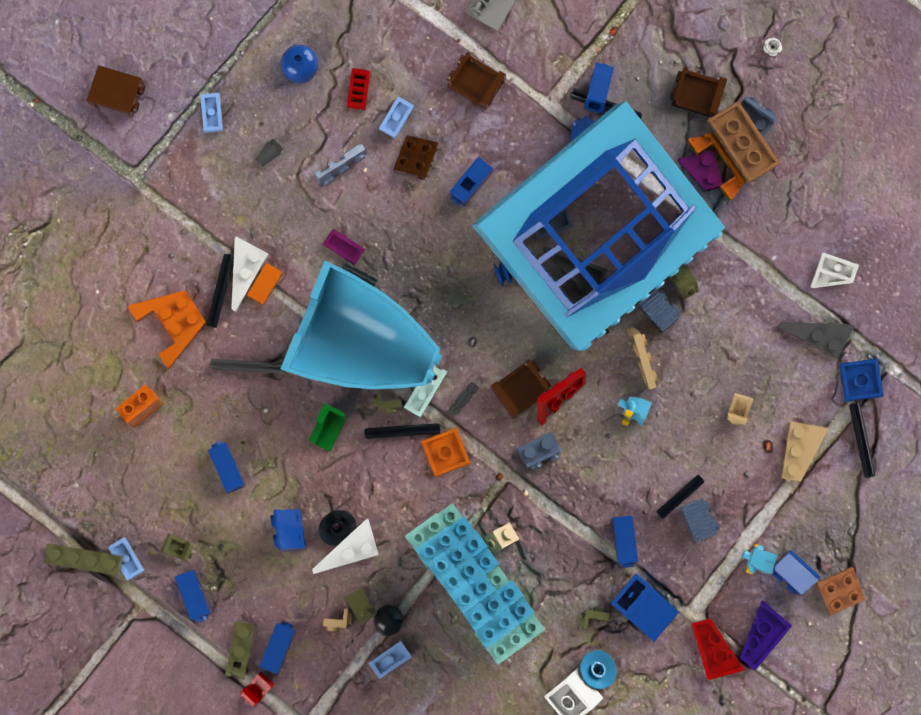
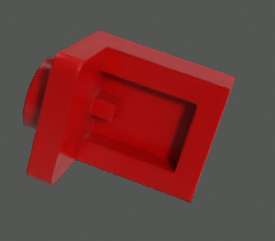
[240,672,274,707]

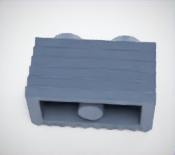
[637,288,680,334]
[680,498,719,543]

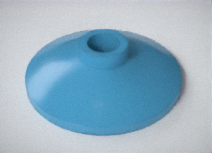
[580,650,616,689]

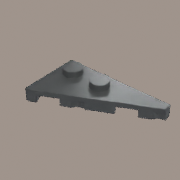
[543,246,608,296]
[778,322,855,359]

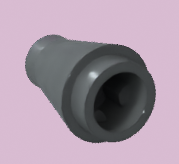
[255,139,283,166]

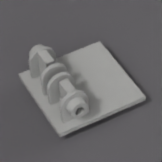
[465,0,516,31]

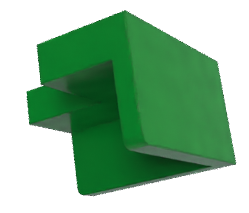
[308,403,347,451]

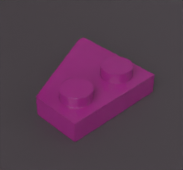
[678,150,723,192]

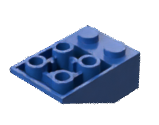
[270,509,306,552]
[610,574,679,642]

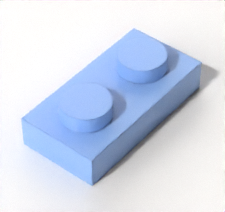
[200,93,223,133]
[379,97,414,139]
[108,537,145,581]
[369,641,412,679]

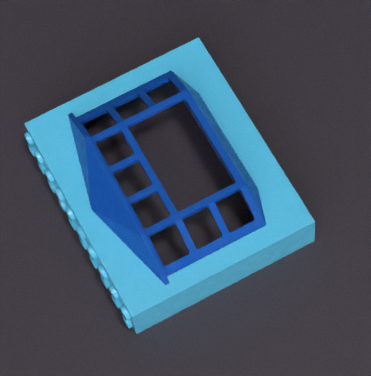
[472,101,725,351]

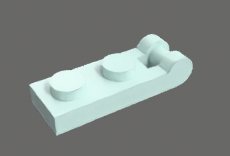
[404,365,448,418]

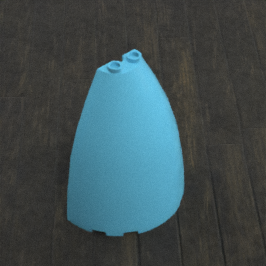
[280,261,442,389]

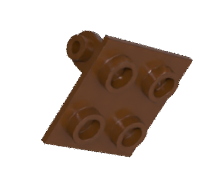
[393,135,439,180]

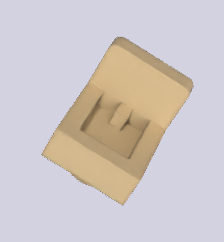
[727,393,753,425]
[484,522,519,554]
[323,608,352,632]

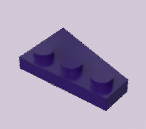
[739,600,792,671]

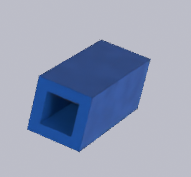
[584,62,614,114]
[450,157,493,207]
[208,441,246,494]
[612,515,638,568]
[175,570,212,623]
[259,621,296,674]

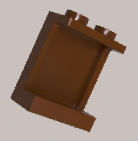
[447,52,506,110]
[86,65,145,117]
[670,66,727,118]
[491,359,551,419]

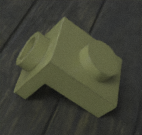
[670,265,699,299]
[374,390,402,414]
[161,533,194,562]
[579,607,609,630]

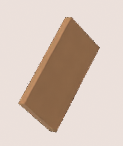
[706,101,780,184]

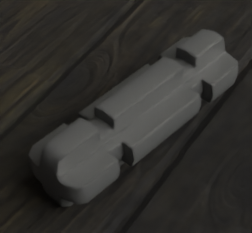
[342,261,378,286]
[449,382,479,416]

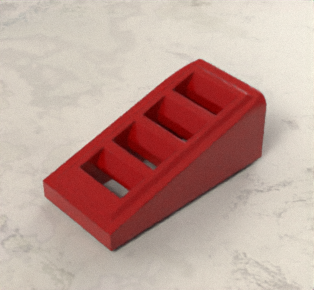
[347,68,371,110]

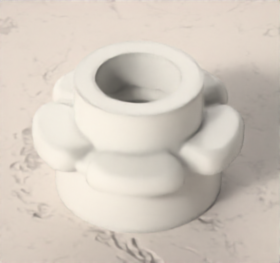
[763,38,782,56]

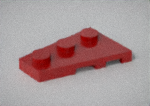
[537,368,586,426]
[691,618,745,680]

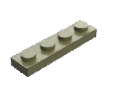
[44,543,123,576]

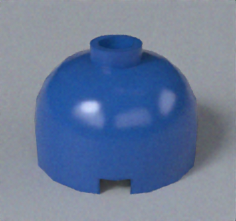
[281,45,319,83]

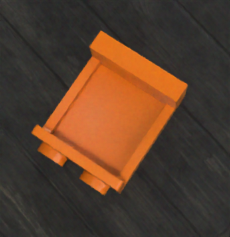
[116,384,164,428]

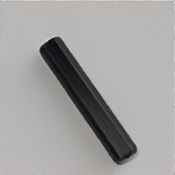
[657,475,705,519]

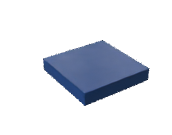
[839,358,884,402]

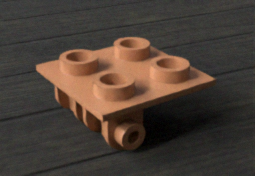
[816,567,865,616]

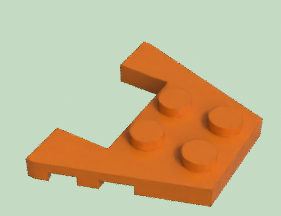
[687,133,746,201]
[127,290,207,369]

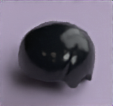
[373,604,403,636]

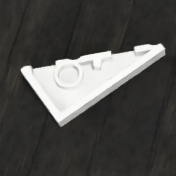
[232,237,269,313]
[312,518,379,574]

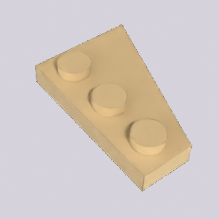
[627,327,658,390]
[781,422,829,482]

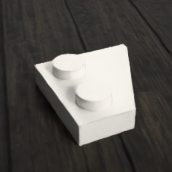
[810,253,859,288]

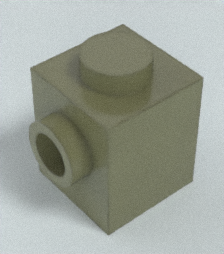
[345,588,377,623]

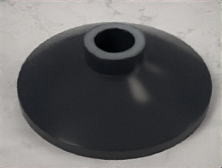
[319,510,356,546]

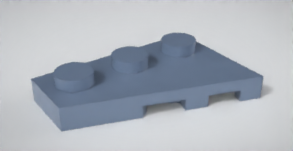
[314,144,366,187]

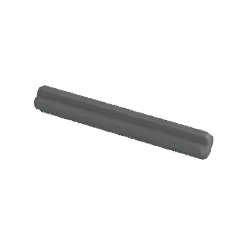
[210,359,286,374]

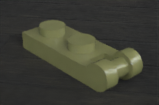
[225,621,256,679]

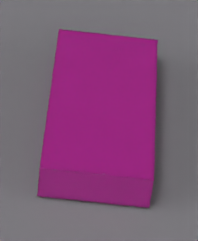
[323,229,365,266]

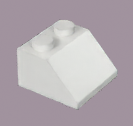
[544,668,603,715]

